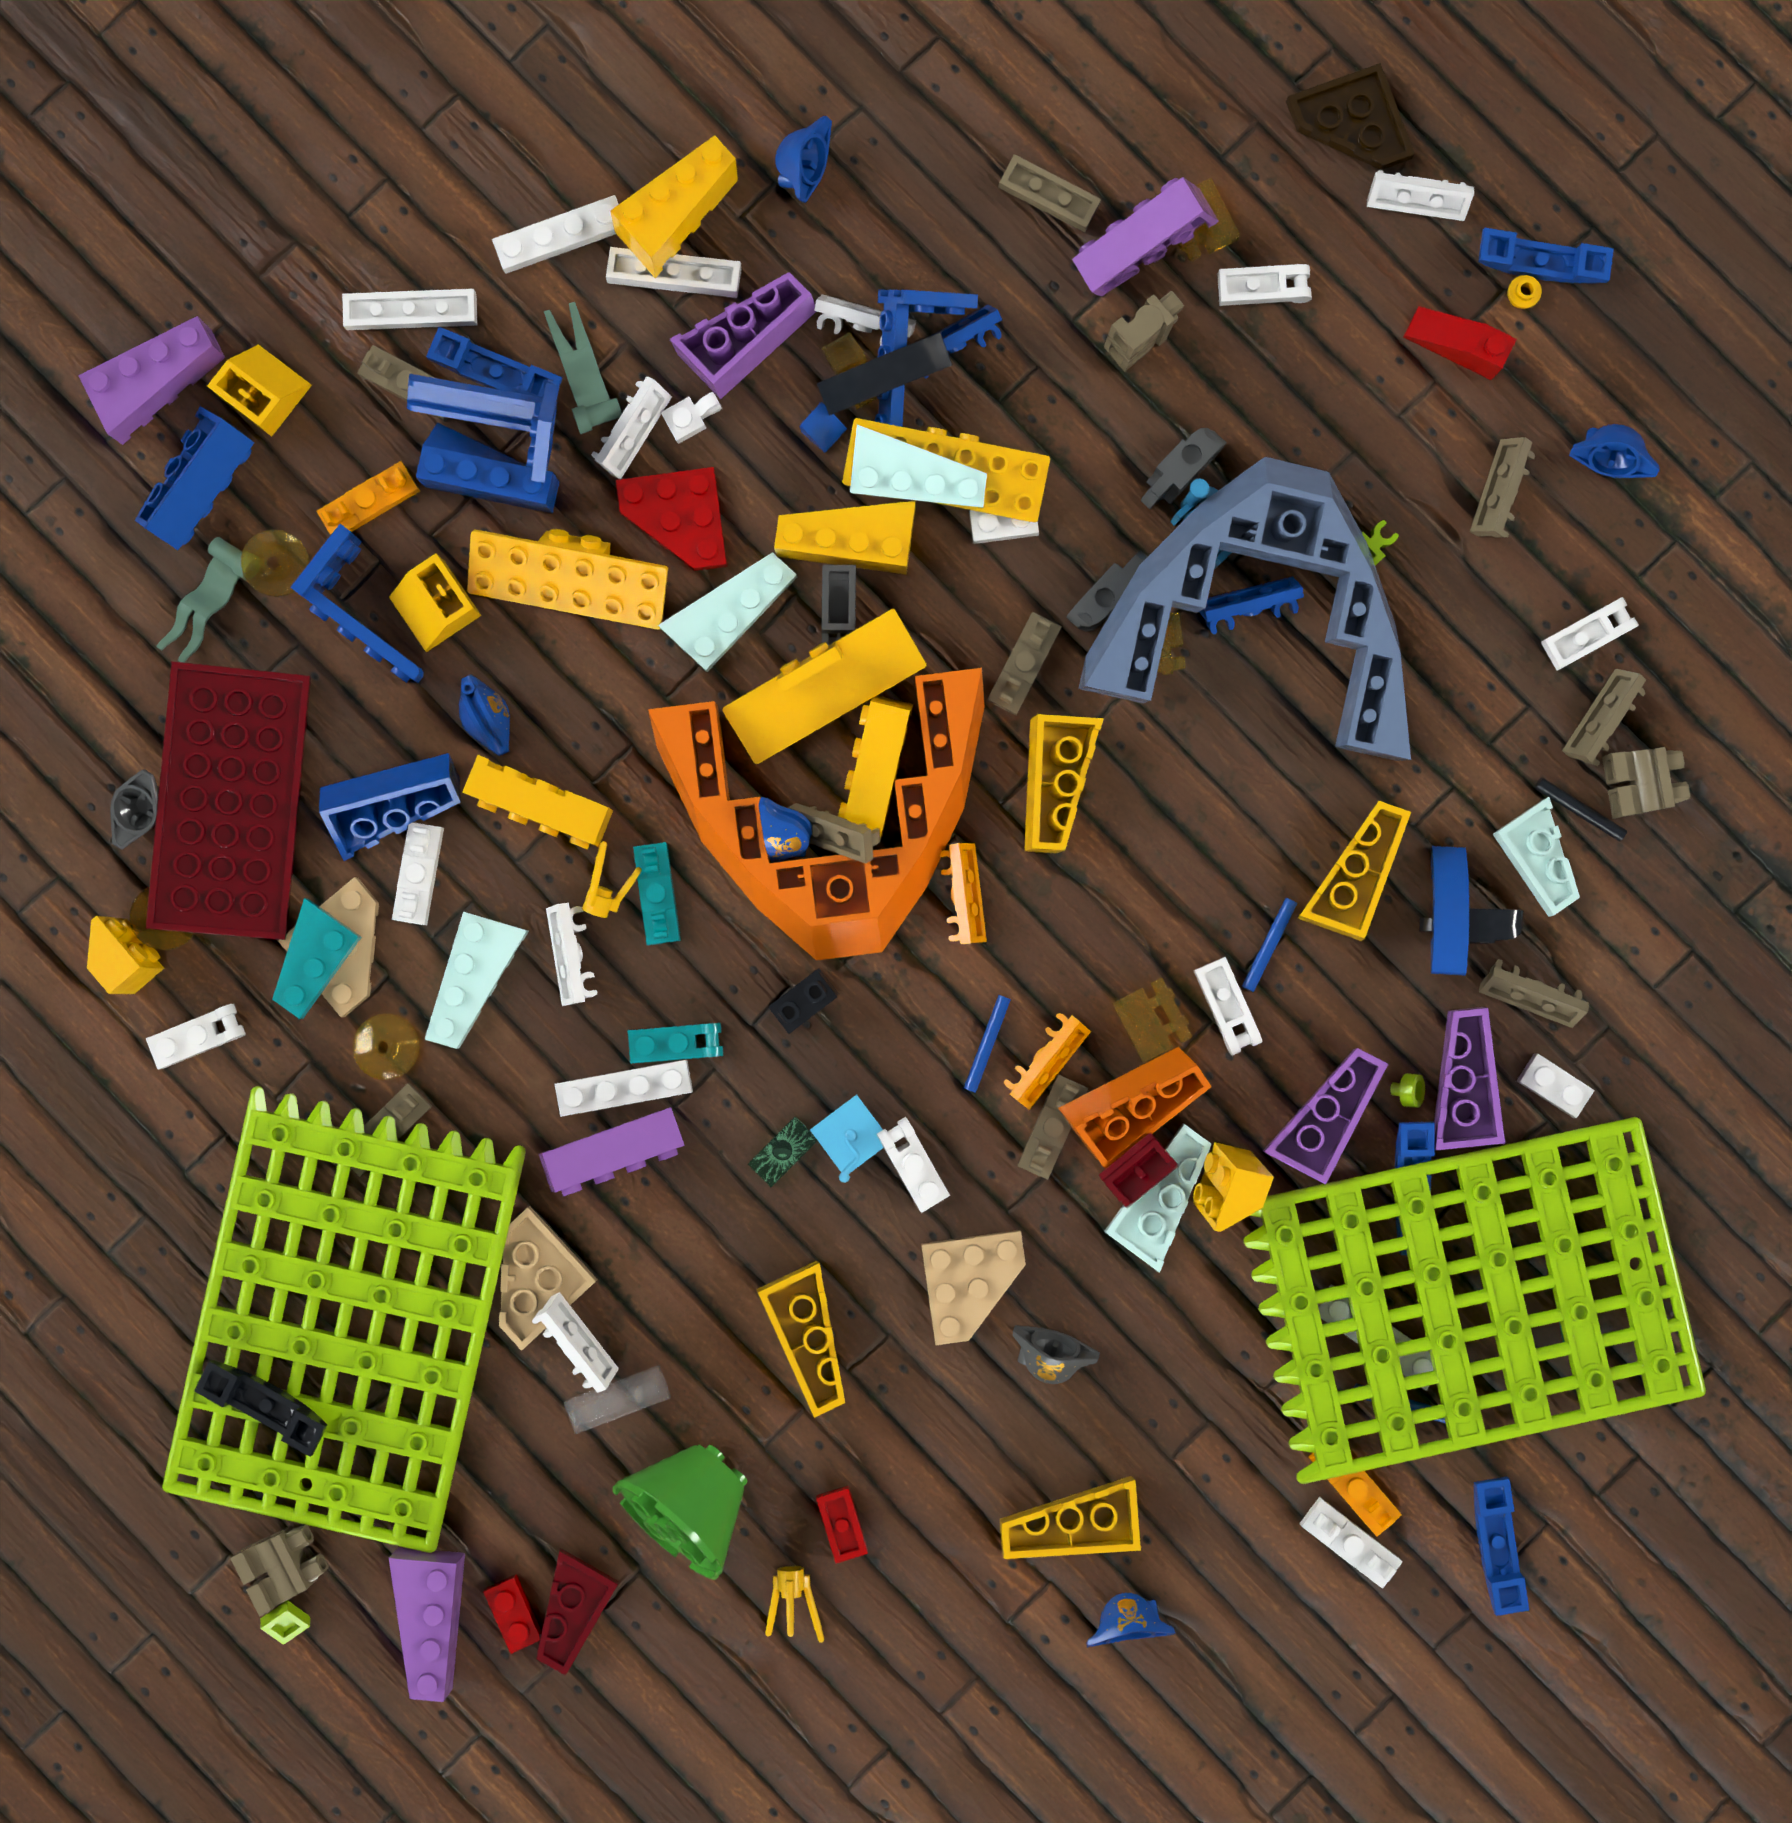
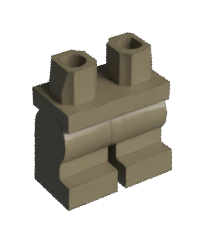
[1104,291,1184,372]
[1602,747,1690,819]
[230,1525,329,1617]

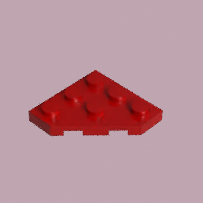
[616,467,727,571]

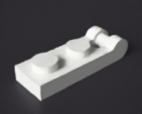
[1217,264,1312,306]
[1541,597,1639,670]
[1193,957,1263,1056]
[146,1003,246,1069]
[877,1117,950,1213]

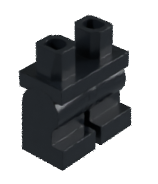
[768,968,839,1034]

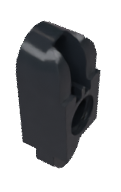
[1419,908,1524,944]

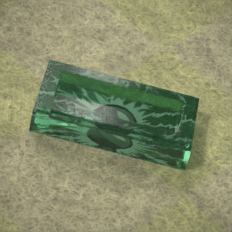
[748,1116,818,1187]

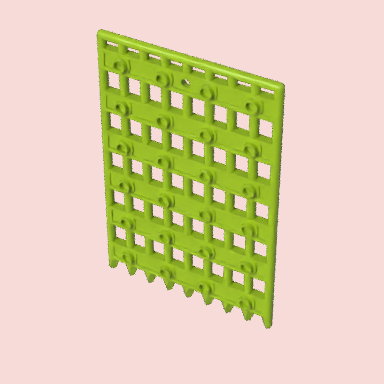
[162,1086,526,1553]
[1243,1117,1706,1484]

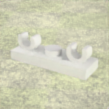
[1367,170,1474,221]
[814,294,916,346]
[591,377,672,479]
[392,823,444,926]
[546,903,597,1006]
[532,1292,619,1393]
[1299,1497,1403,1589]

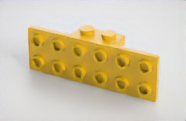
[842,418,1050,523]
[467,529,668,630]
[722,608,926,764]

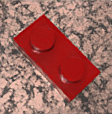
[816,1485,868,1564]
[483,1574,542,1654]

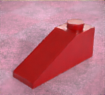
[1403,306,1517,380]

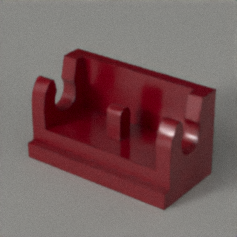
[1098,1133,1179,1209]

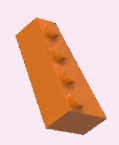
[1058,1047,1212,1169]

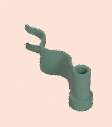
[544,301,622,435]
[156,537,260,663]

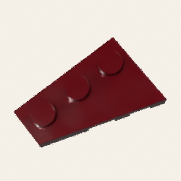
[536,1548,619,1676]

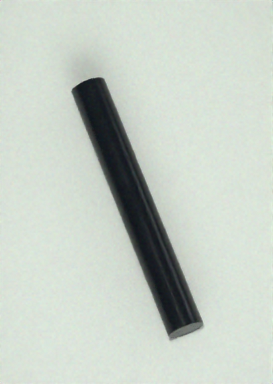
[1534,778,1627,842]

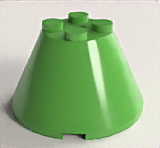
[613,1444,748,1580]

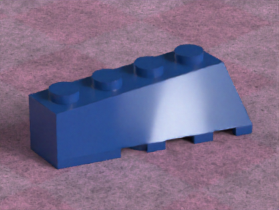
[135,406,255,550]
[416,422,560,514]
[319,753,461,861]

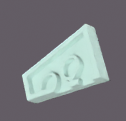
[1493,797,1580,917]

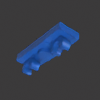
[924,304,1002,379]
[1199,576,1304,634]

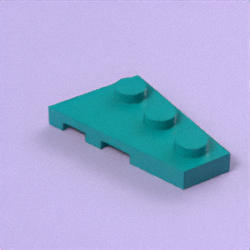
[272,898,362,1019]

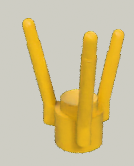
[582,841,642,918]
[765,1566,824,1643]

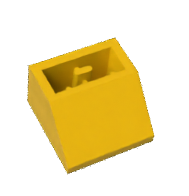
[207,344,312,437]
[389,553,481,652]
[87,916,164,994]
[1193,1142,1274,1232]

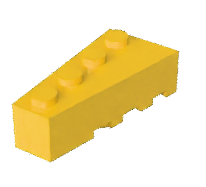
[463,755,613,850]
[1000,1476,1141,1559]

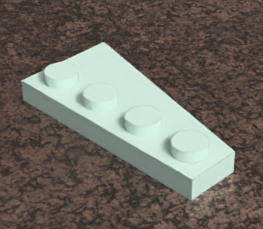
[850,425,987,508]
[658,552,797,672]
[425,912,529,1049]
[1104,1124,1212,1273]

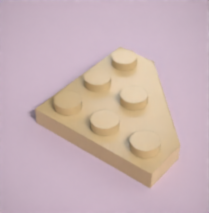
[278,877,379,1017]
[499,1206,598,1351]
[921,1230,1026,1345]

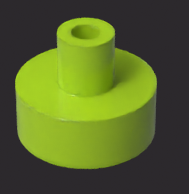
[1390,1073,1425,1108]

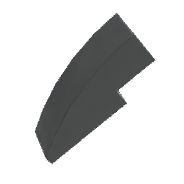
[822,565,856,645]

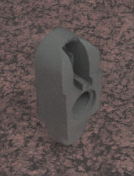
[1140,428,1227,510]
[1066,550,1148,632]

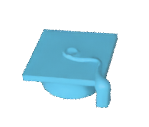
[810,1094,884,1183]

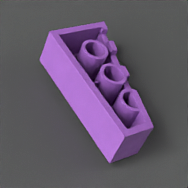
[1072,177,1219,297]
[670,272,817,399]
[78,316,225,445]
[1434,1007,1505,1150]
[1262,1048,1388,1185]
[538,1107,685,1196]
[389,1547,465,1702]

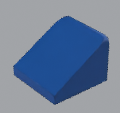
[800,402,847,453]

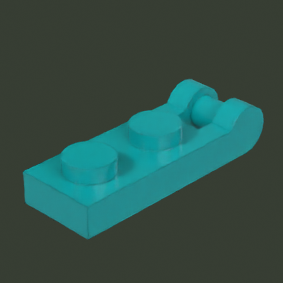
[628,1023,724,1064]

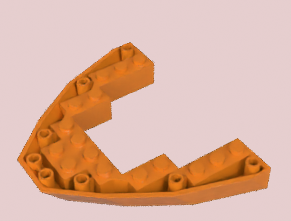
[648,668,985,961]

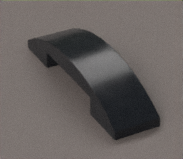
[817,333,953,416]
[194,1360,327,1457]

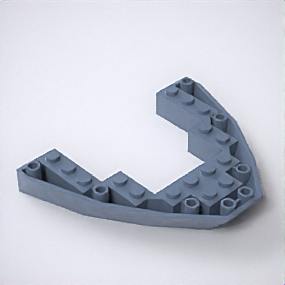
[1079,457,1411,761]

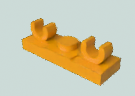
[316,461,420,535]
[940,843,987,944]
[1004,1013,1091,1110]
[1308,1453,1402,1537]

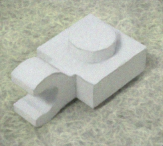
[661,392,722,444]

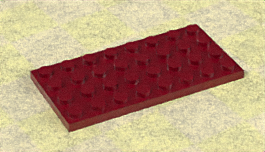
[146,661,311,940]

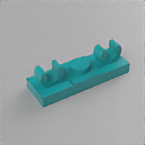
[633,842,681,946]

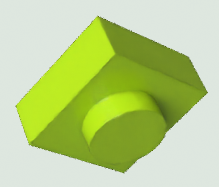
[260,1600,310,1645]

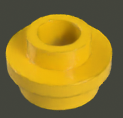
[1507,275,1542,309]

